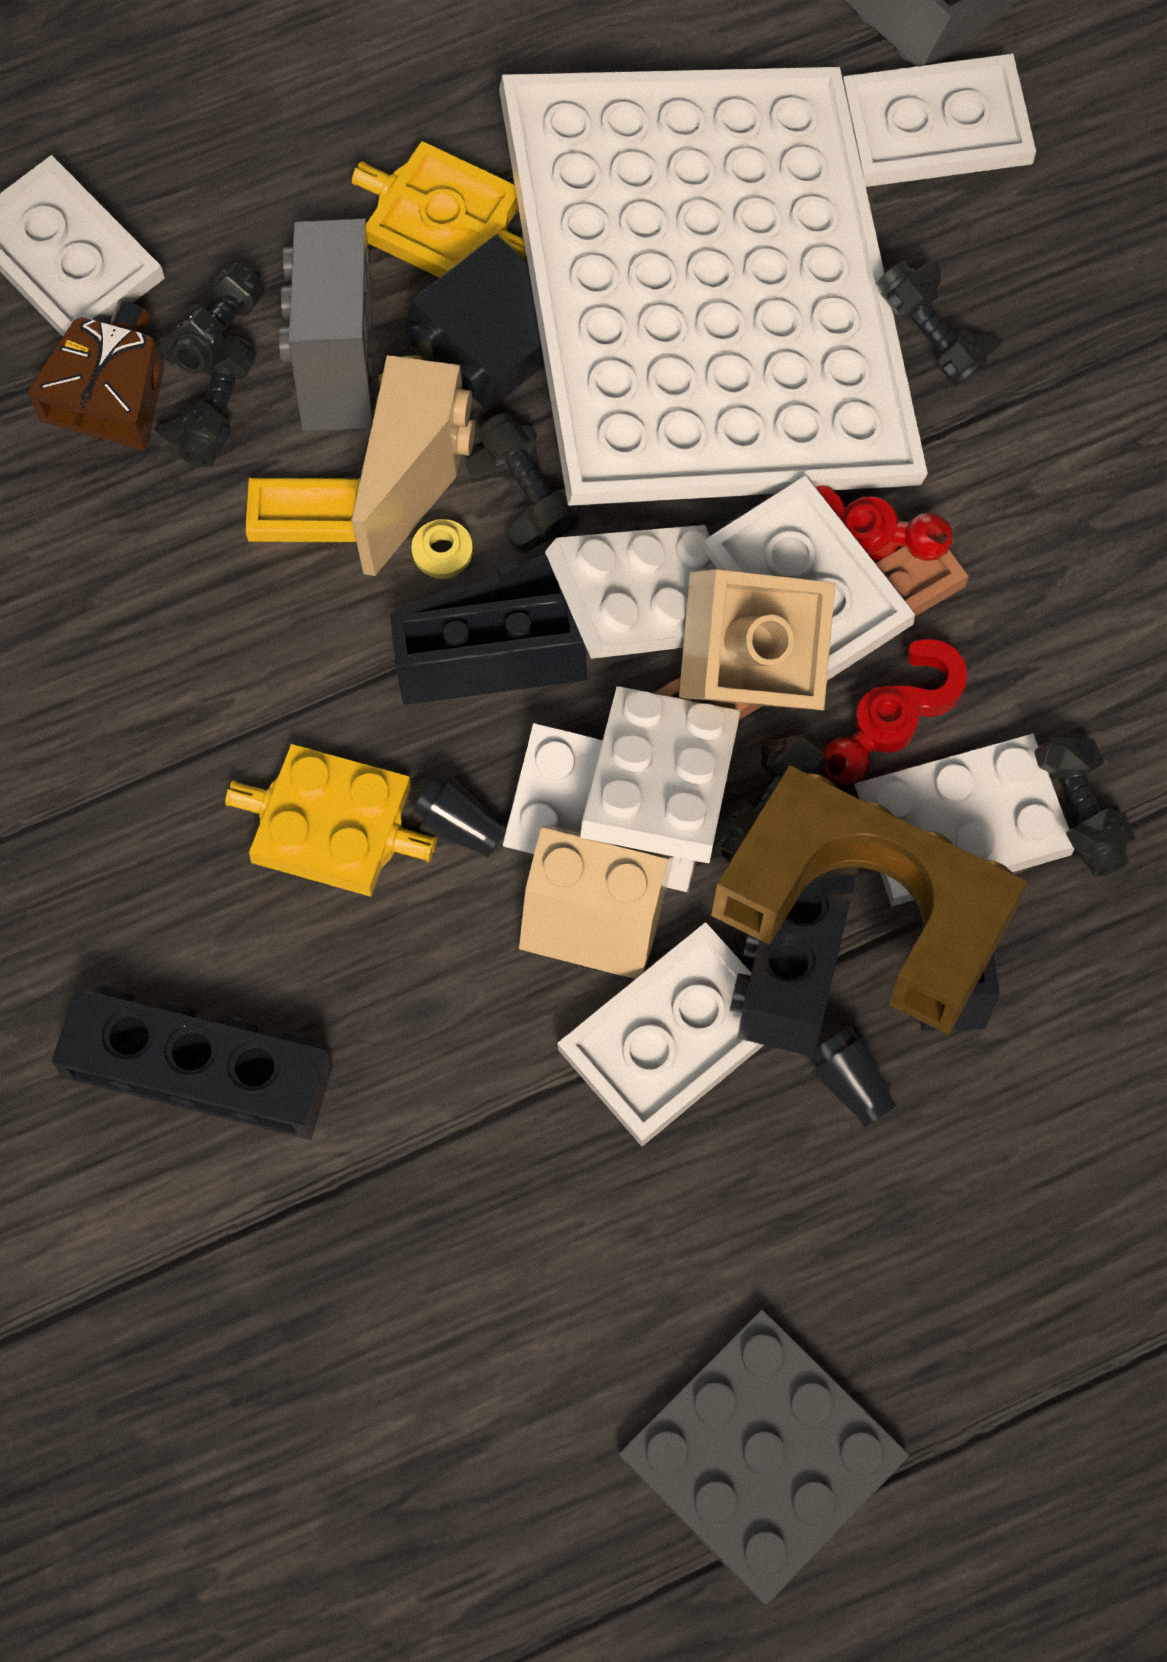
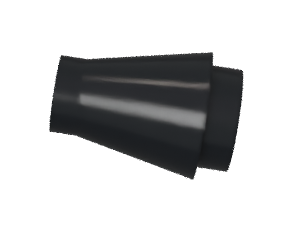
[410,774,507,858]
[807,1026,897,1128]

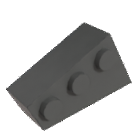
[279,219,373,431]

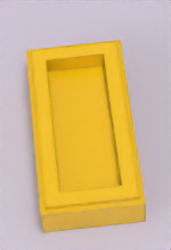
[246,478,361,542]

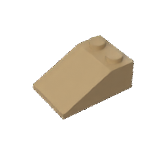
[352,355,475,576]

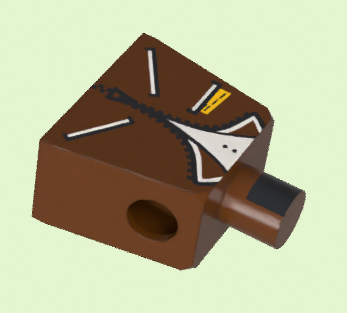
[28,301,164,451]

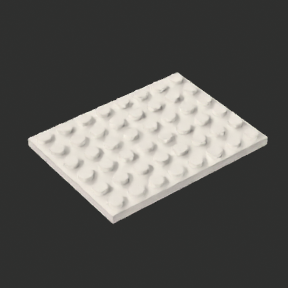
[499,67,928,506]

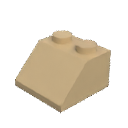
[679,569,836,710]
[519,825,674,979]

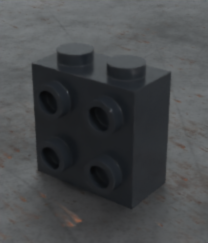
[405,234,545,412]

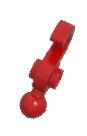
[815,485,953,562]
[821,639,968,786]

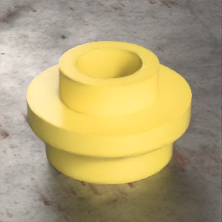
[412,519,473,579]

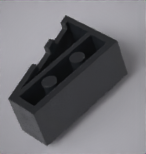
[390,553,588,705]

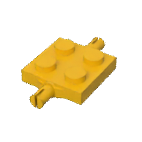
[352,141,528,278]
[225,744,437,897]

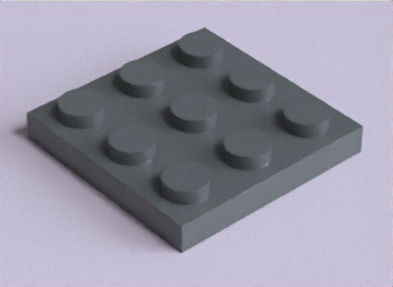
[619,1310,910,1607]

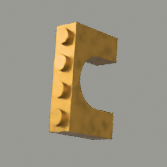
[711,765,1027,1035]

